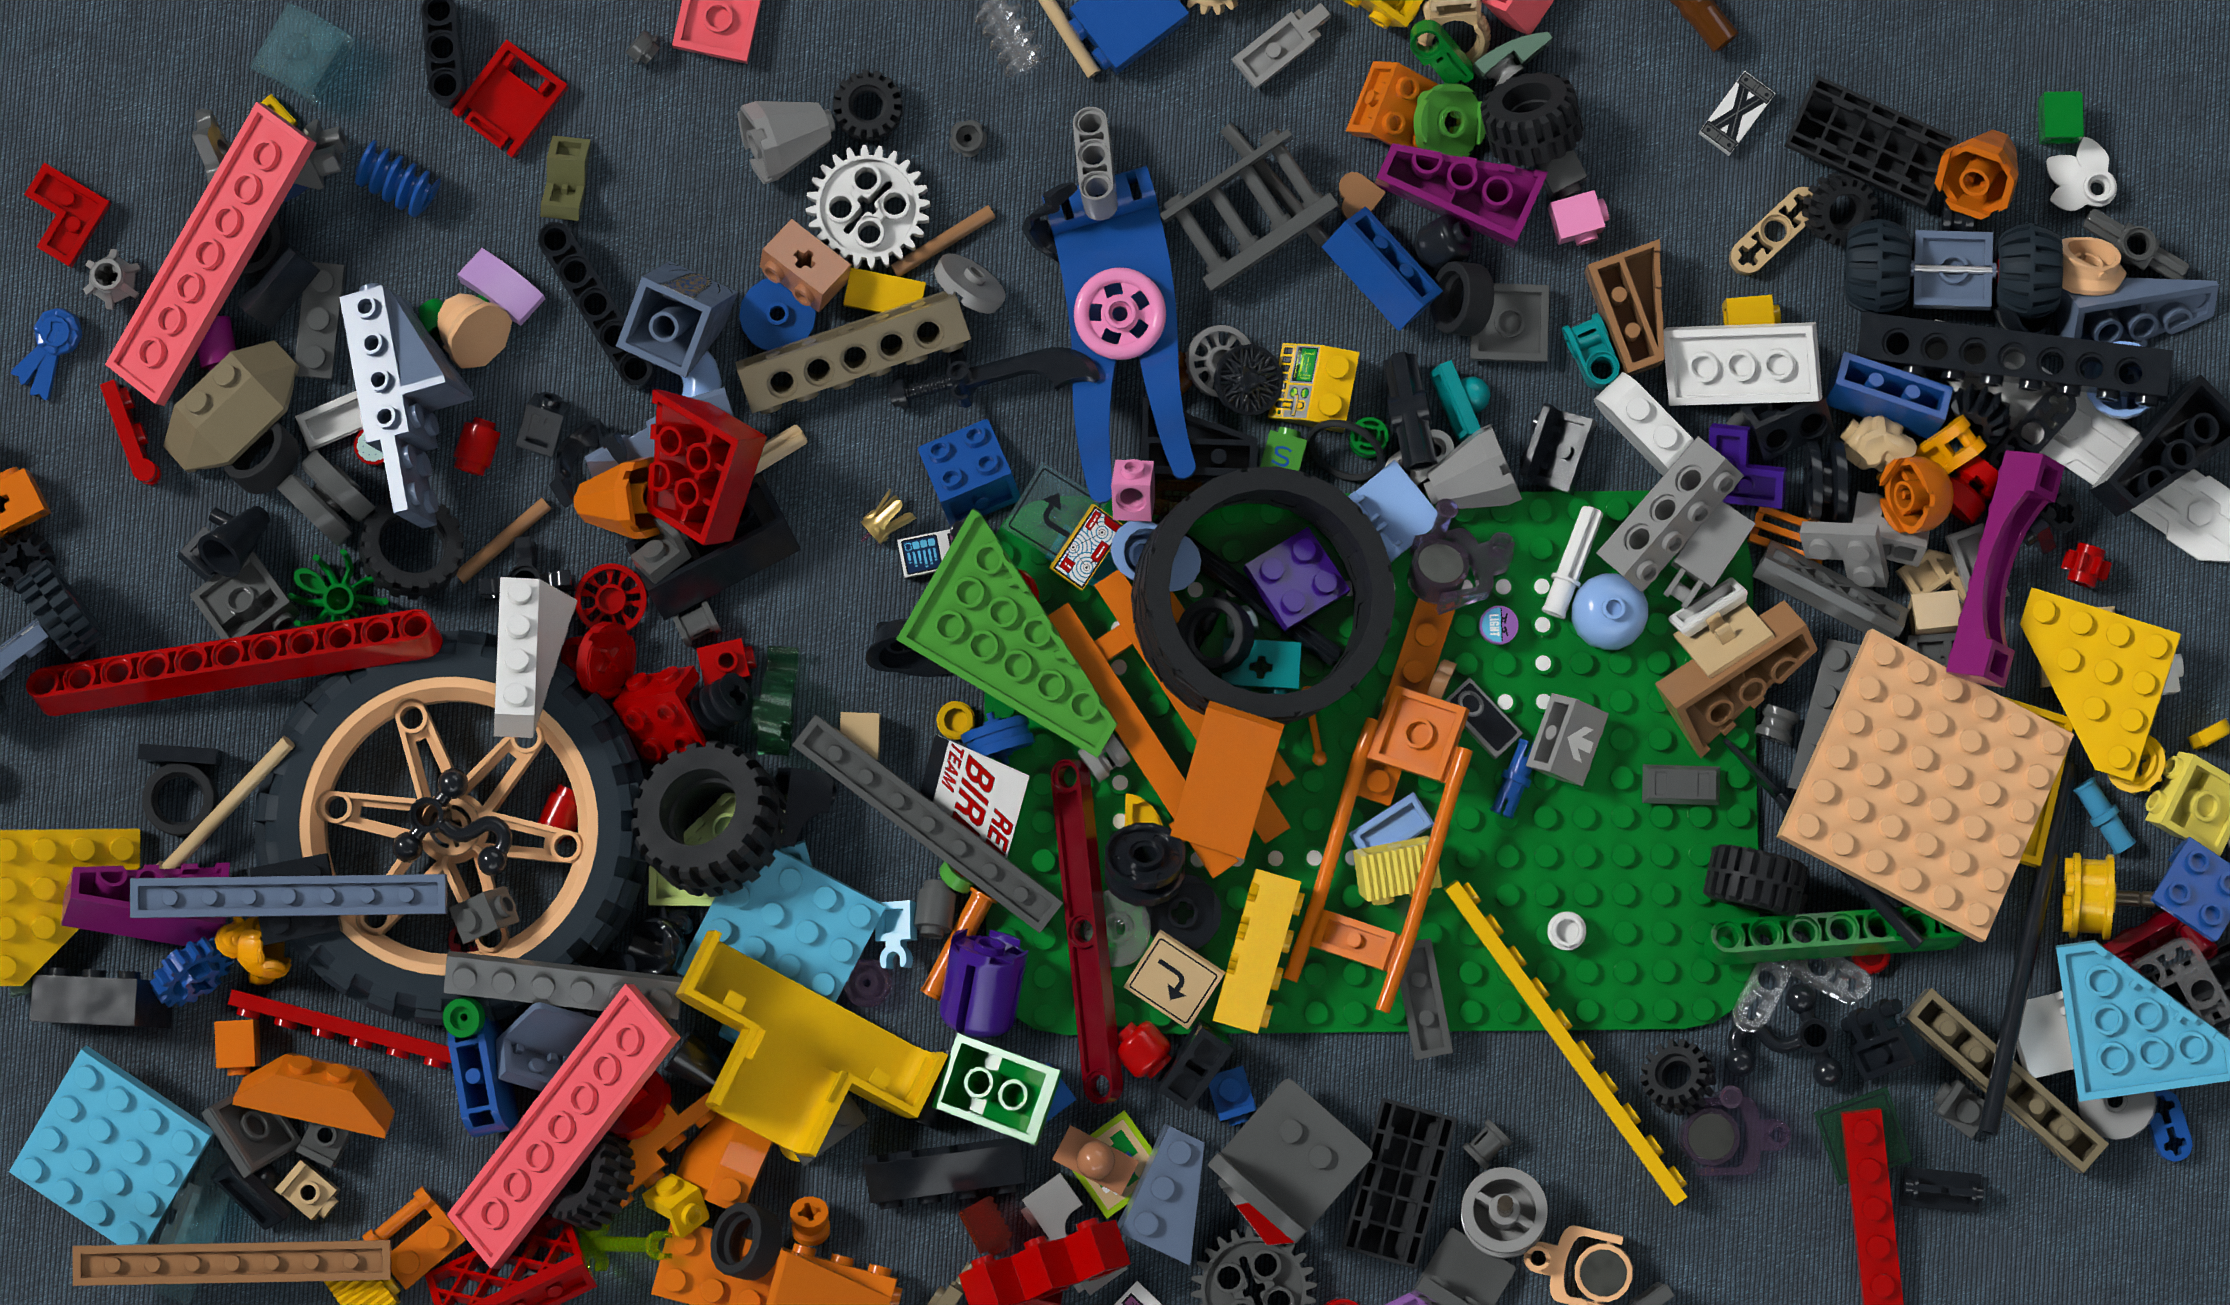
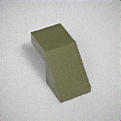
[541,135,591,221]

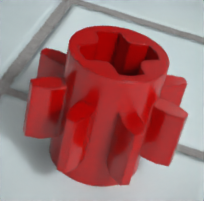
[2061,543,2112,589]

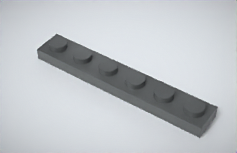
[443,951,683,1019]

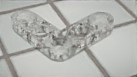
[1732,932,1872,1032]
[2128,938,2230,1039]

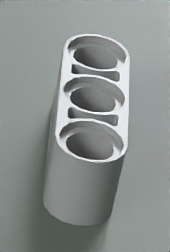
[1073,107,1118,220]

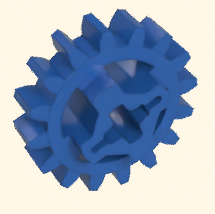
[150,936,233,1007]

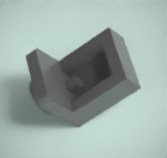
[449,886,519,944]

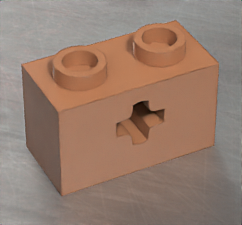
[760,219,851,312]

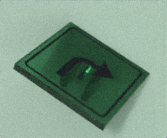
[1813,1086,1912,1186]

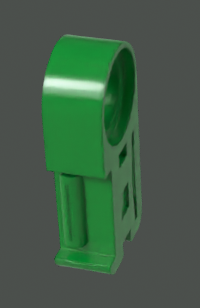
[1410,20,1474,84]

